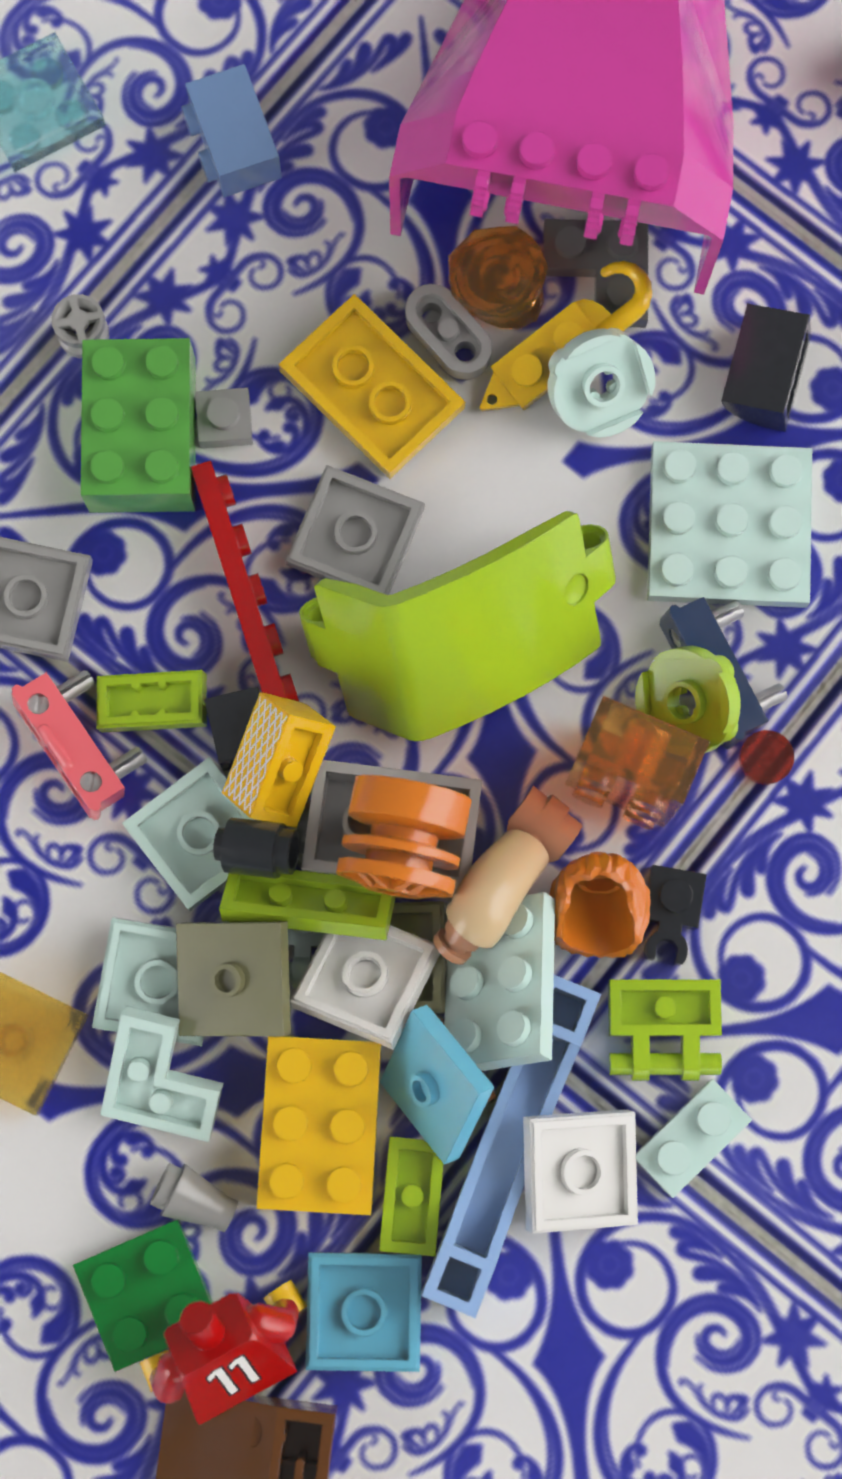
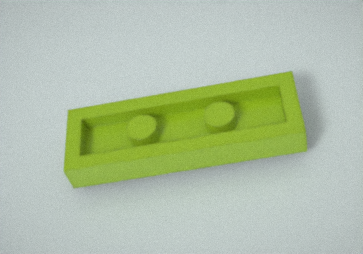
[219,870,396,940]

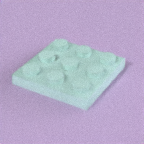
[647,441,812,608]

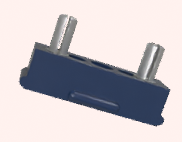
[659,597,788,749]

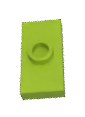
[96,670,207,733]

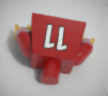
[139,1280,307,1425]

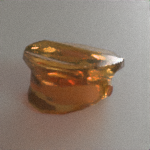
[448,226,549,330]

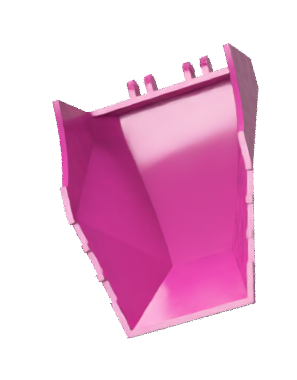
[389,0,734,295]

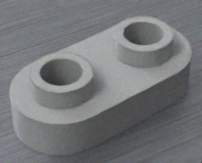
[405,284,492,380]

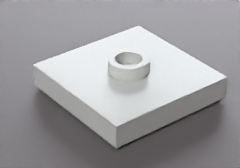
[290,925,440,1050]
[523,1109,638,1234]

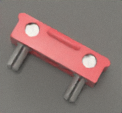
[11,670,147,820]

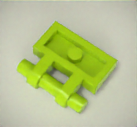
[608,979,722,1081]

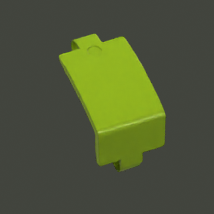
[299,511,616,741]

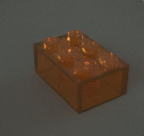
[564,696,710,830]

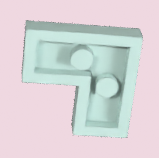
[100,1006,223,1142]

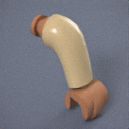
[433,786,582,965]

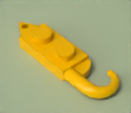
[479,261,653,411]

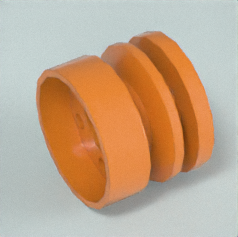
[336,775,472,899]

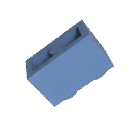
[181,64,282,198]

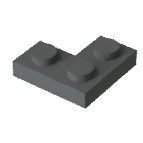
[543,219,648,328]

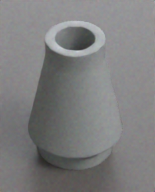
[150,1163,238,1232]

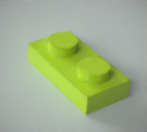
[379,1137,444,1256]

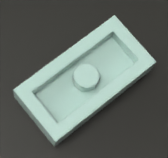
[636,1079,752,1198]

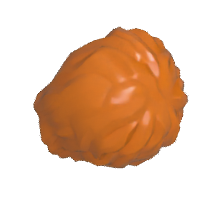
[549,852,650,958]

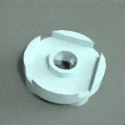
[547,328,656,438]

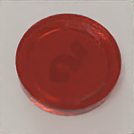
[739,730,794,785]

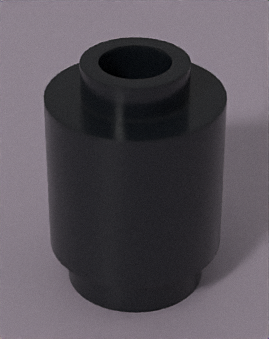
[213,817,300,879]

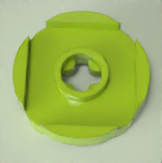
[635,646,741,757]

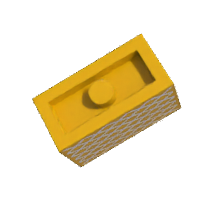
[222,692,336,828]

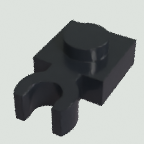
[644,865,707,966]

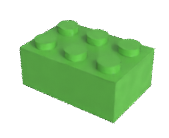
[81,338,196,513]

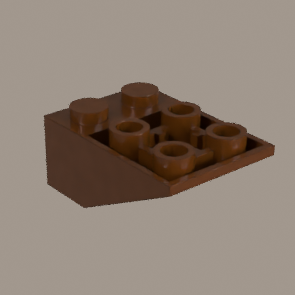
[156,1391,338,1479]

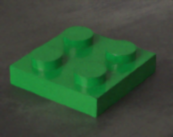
[73,1220,213,1372]

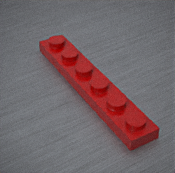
[191,460,299,702]

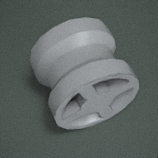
[51,294,109,359]

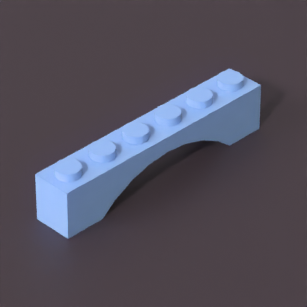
[421,975,601,1318]

